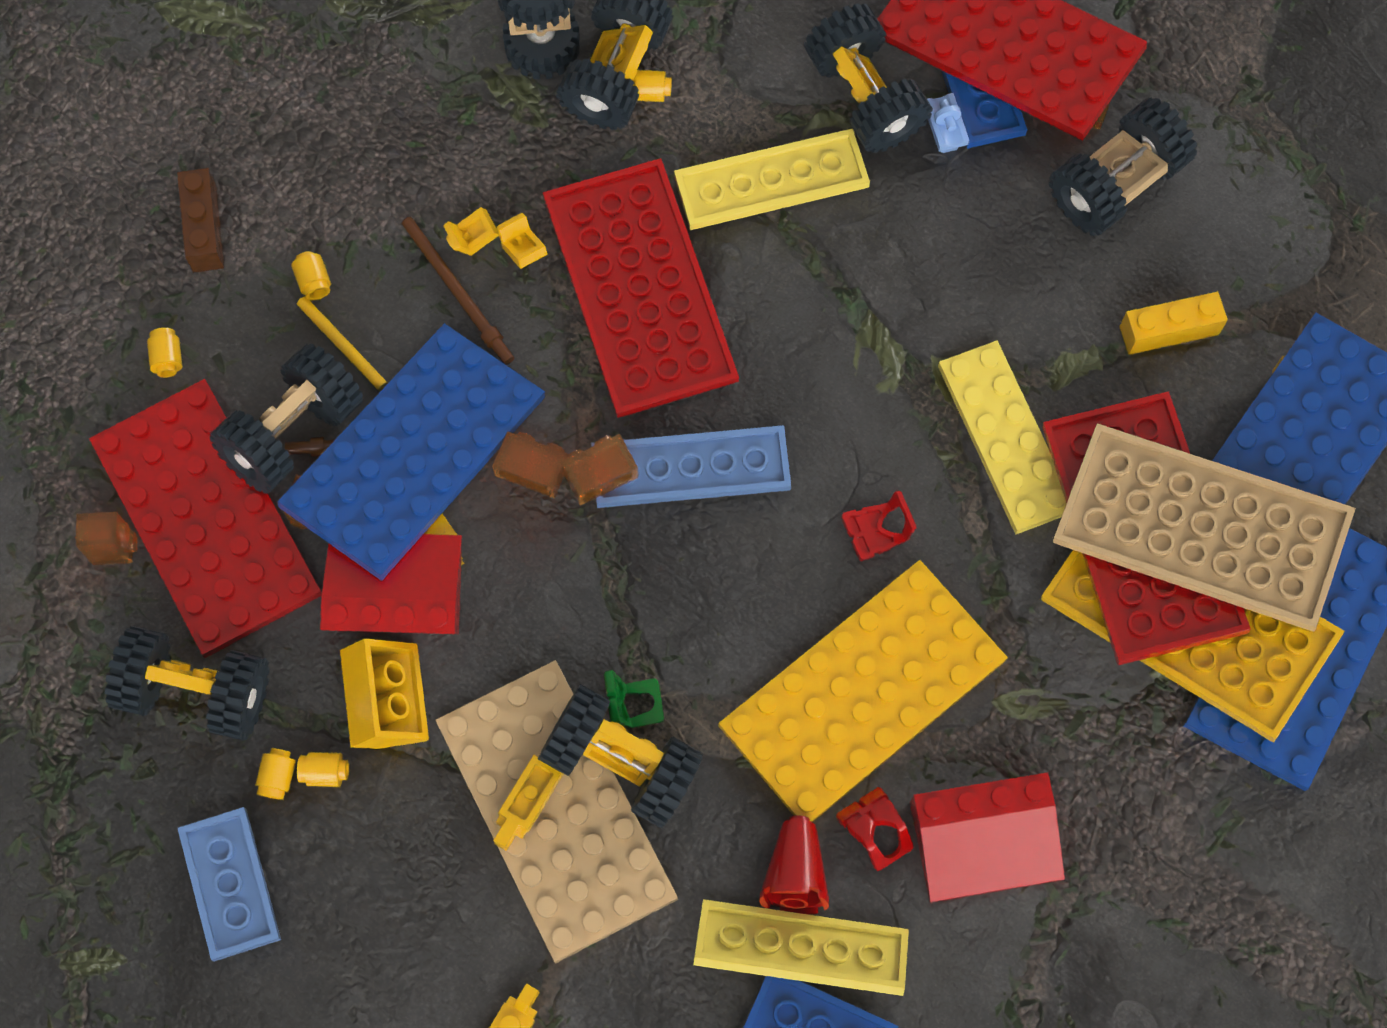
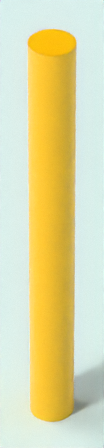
[297,296,388,391]

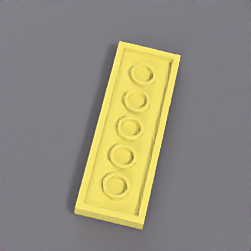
[674,128,870,230]
[938,340,1067,535]
[694,899,909,996]

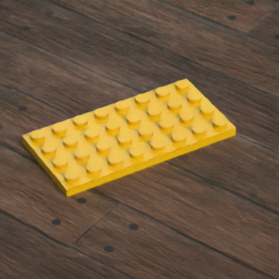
[1041,550,1345,743]
[718,560,1008,822]

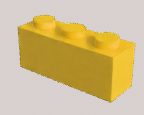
[1119,291,1228,355]

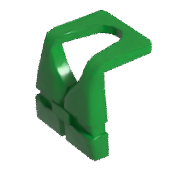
[604,670,664,729]

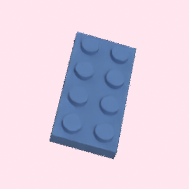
[178,807,281,962]

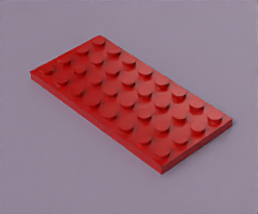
[877,0,1147,141]
[543,158,739,418]
[89,379,322,658]
[1042,391,1251,665]

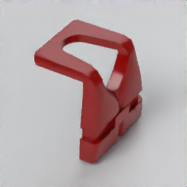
[841,490,916,561]
[836,787,914,871]

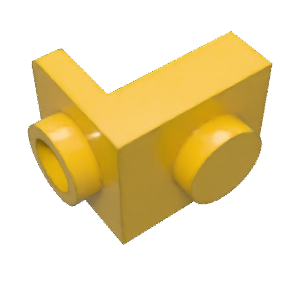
[443,207,499,256]
[497,213,547,269]

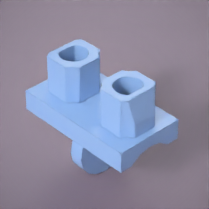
[927,93,969,153]

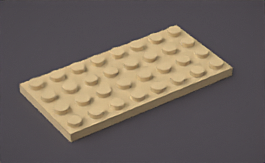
[1053,424,1356,632]
[436,660,678,964]

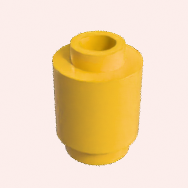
[632,70,672,102]
[291,251,331,301]
[147,328,183,378]
[255,748,296,800]
[297,752,349,787]

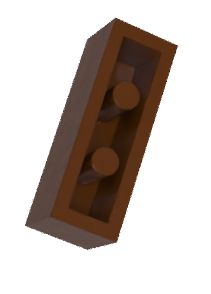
[177,168,224,273]

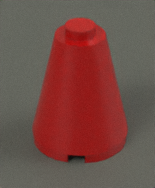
[759,815,829,915]

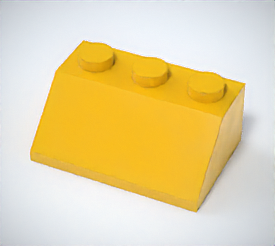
[340,638,429,749]

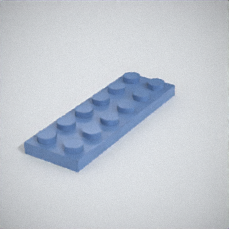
[591,425,791,508]

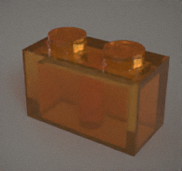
[492,431,569,498]
[561,434,638,506]
[76,512,138,565]

